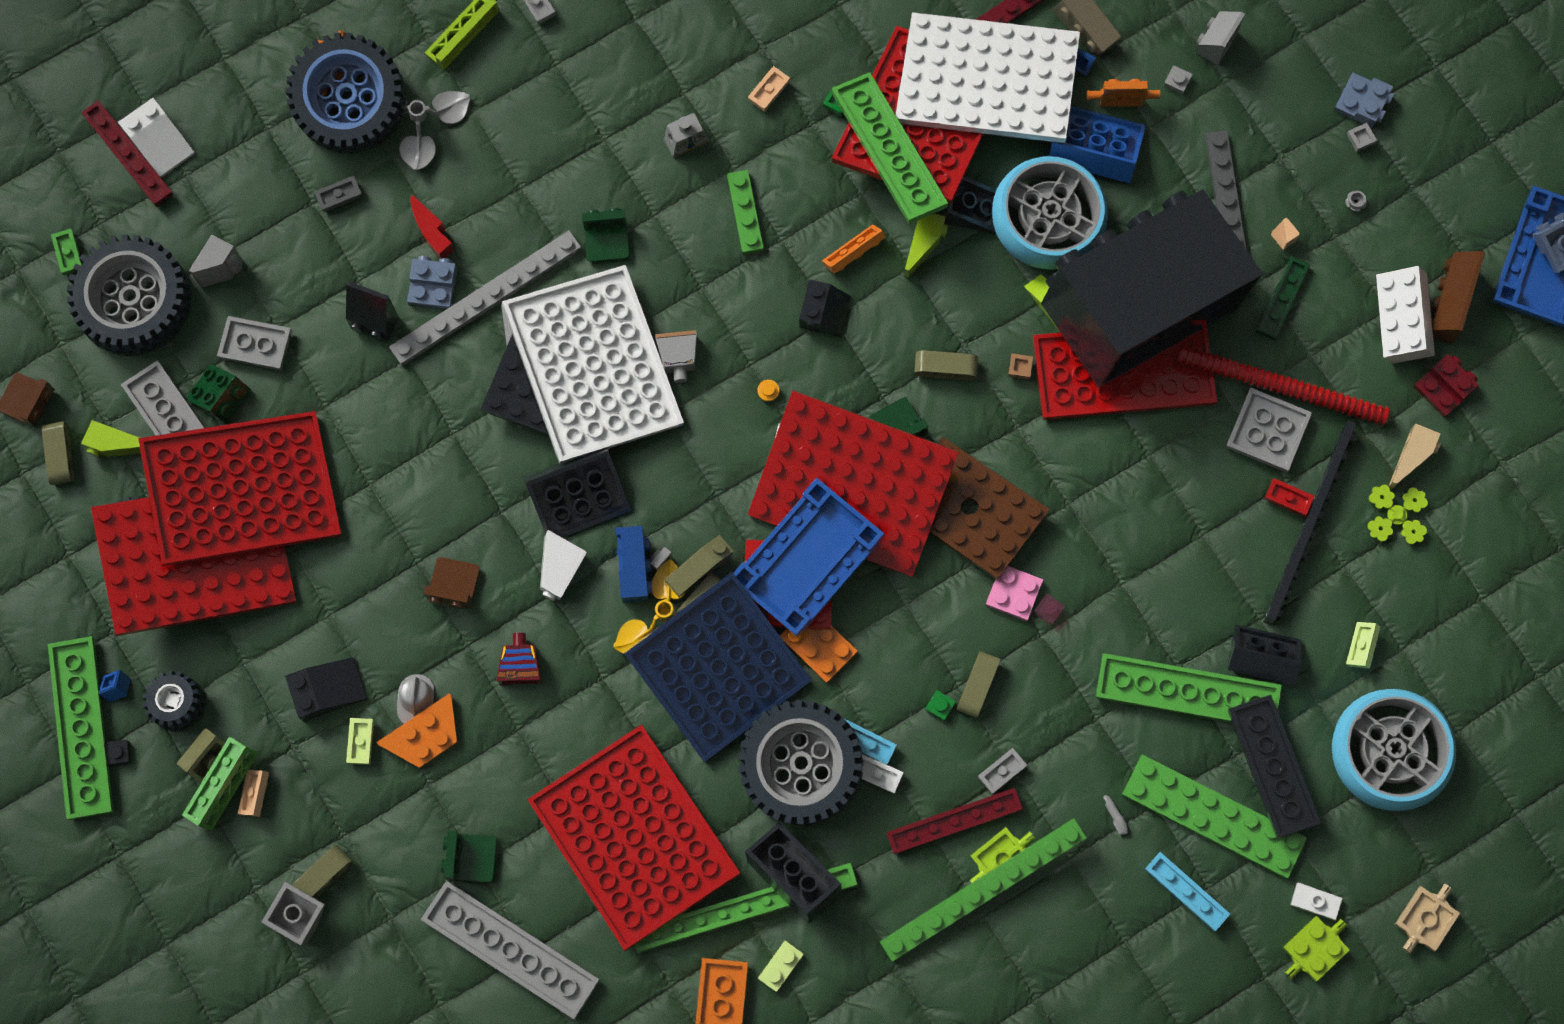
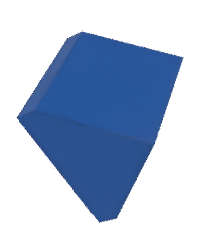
[1075,48,1096,76]

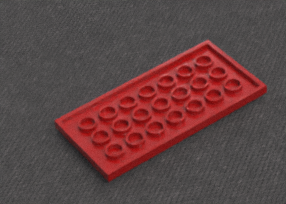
[1033,320,1217,420]

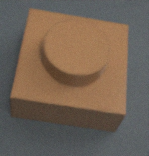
[1008,354,1033,380]

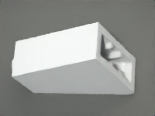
[540,530,587,601]

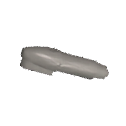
[1103,795,1128,836]

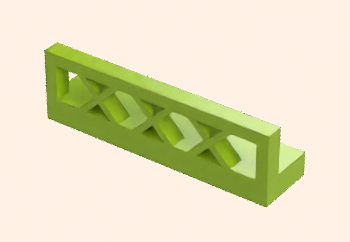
[425,0,499,70]

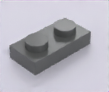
[314,176,363,213]

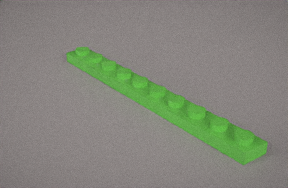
[880,818,1086,961]
[635,863,857,953]

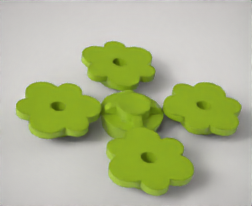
[1367,485,1428,544]

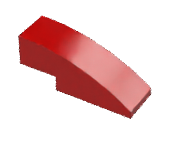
[410,195,454,259]

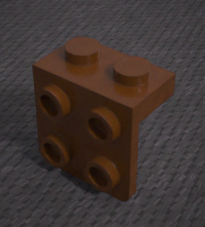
[0,373,55,427]
[423,557,480,609]

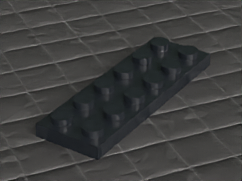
[1227,695,1321,839]

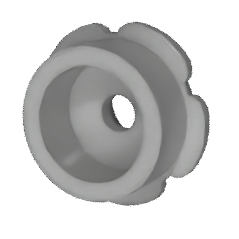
[1345,191,1367,212]

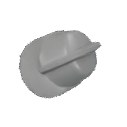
[397,674,434,724]

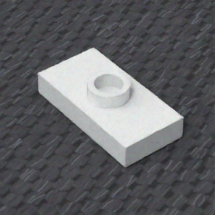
[1290,883,1342,920]

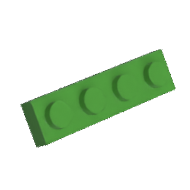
[727,170,764,255]

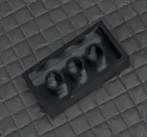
[745,822,843,924]

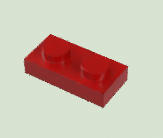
[1264,478,1314,517]

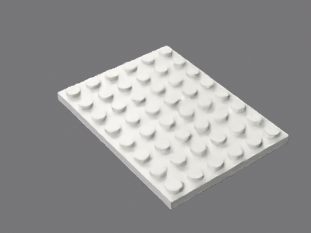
[896,13,1080,143]
[502,265,684,464]

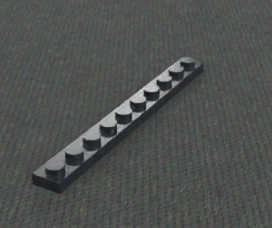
[1263,421,1357,625]

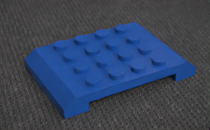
[1492,185,1564,328]
[734,478,885,636]

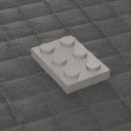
[217,316,292,371]

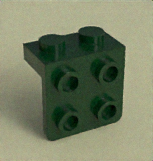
[582,208,629,262]
[187,365,251,424]
[441,831,497,882]

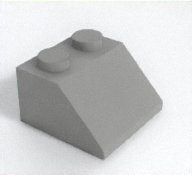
[1196,11,1245,65]
[189,234,243,287]
[262,882,325,945]

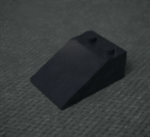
[935,176,996,234]
[346,281,399,340]
[285,657,367,722]

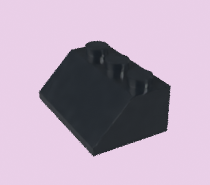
[1228,624,1302,686]

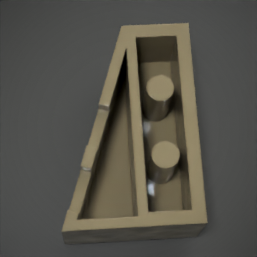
[1051,0,1121,56]

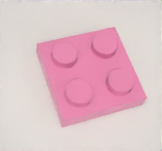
[985,567,1043,622]

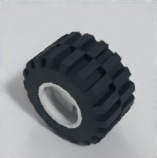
[142,671,205,731]

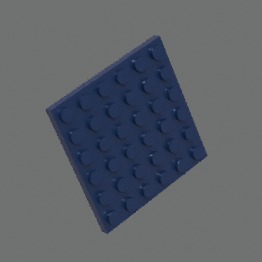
[624,572,812,762]

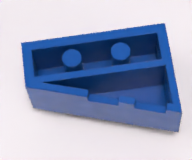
[615,526,653,603]

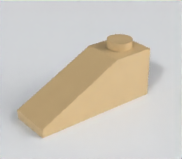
[1389,424,1441,489]

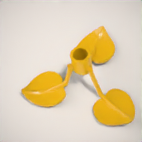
[614,560,685,654]

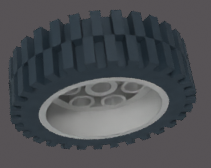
[66,234,192,356]
[738,700,864,825]

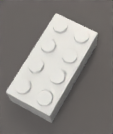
[1376,266,1435,364]

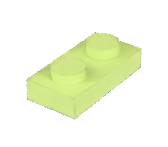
[1346,622,1381,669]
[346,718,374,765]
[758,941,804,992]

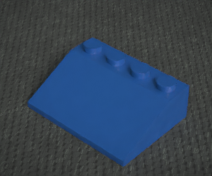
[1049,106,1146,183]

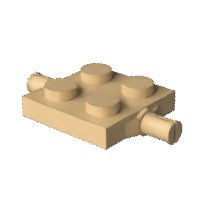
[1394,884,1460,954]

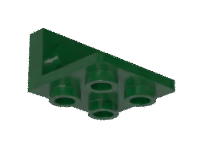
[869,397,929,437]

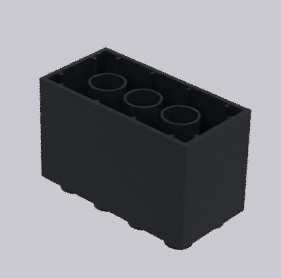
[1041,189,1263,388]

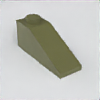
[665,535,734,597]

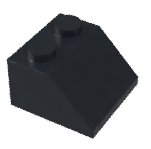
[799,279,851,337]

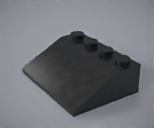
[524,448,631,538]

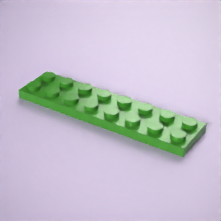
[832,72,948,224]
[48,636,114,820]
[1095,653,1281,723]
[1121,755,1307,879]

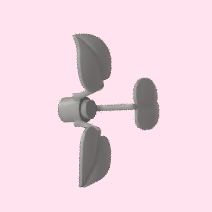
[370,91,470,170]

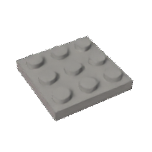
[1225,387,1312,473]

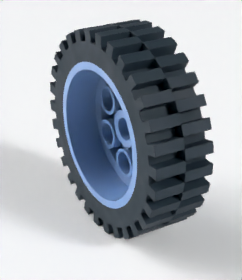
[286,33,406,153]

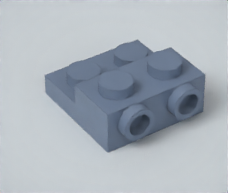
[1334,72,1394,128]
[1532,213,1564,273]
[407,256,457,309]

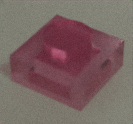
[1033,594,1065,625]

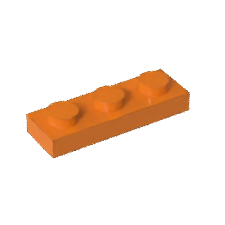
[822,225,886,274]

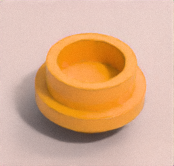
[758,380,779,401]

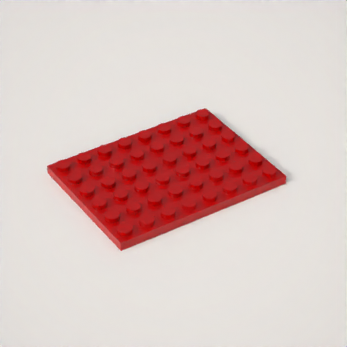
[831,26,984,204]
[748,390,959,577]
[138,411,341,567]
[91,497,296,637]
[527,724,741,952]

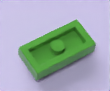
[51,229,83,276]

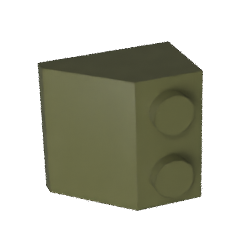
[176,728,246,783]

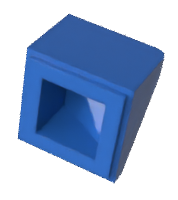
[99,670,131,702]

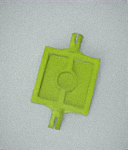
[970,827,1036,883]
[1283,916,1350,982]

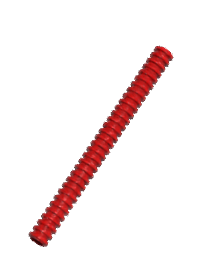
[1176,344,1390,426]

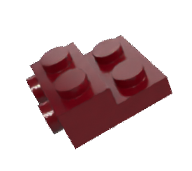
[1413,354,1479,417]

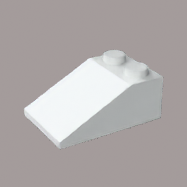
[118,98,195,178]

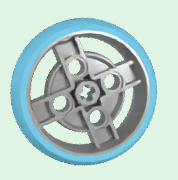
[992,156,1108,269]
[1332,689,1456,811]

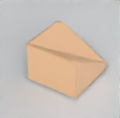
[1271,218,1299,250]

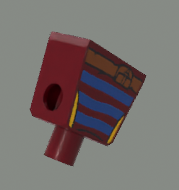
[497,633,542,685]

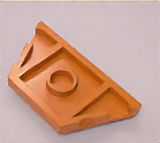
[377,693,458,768]

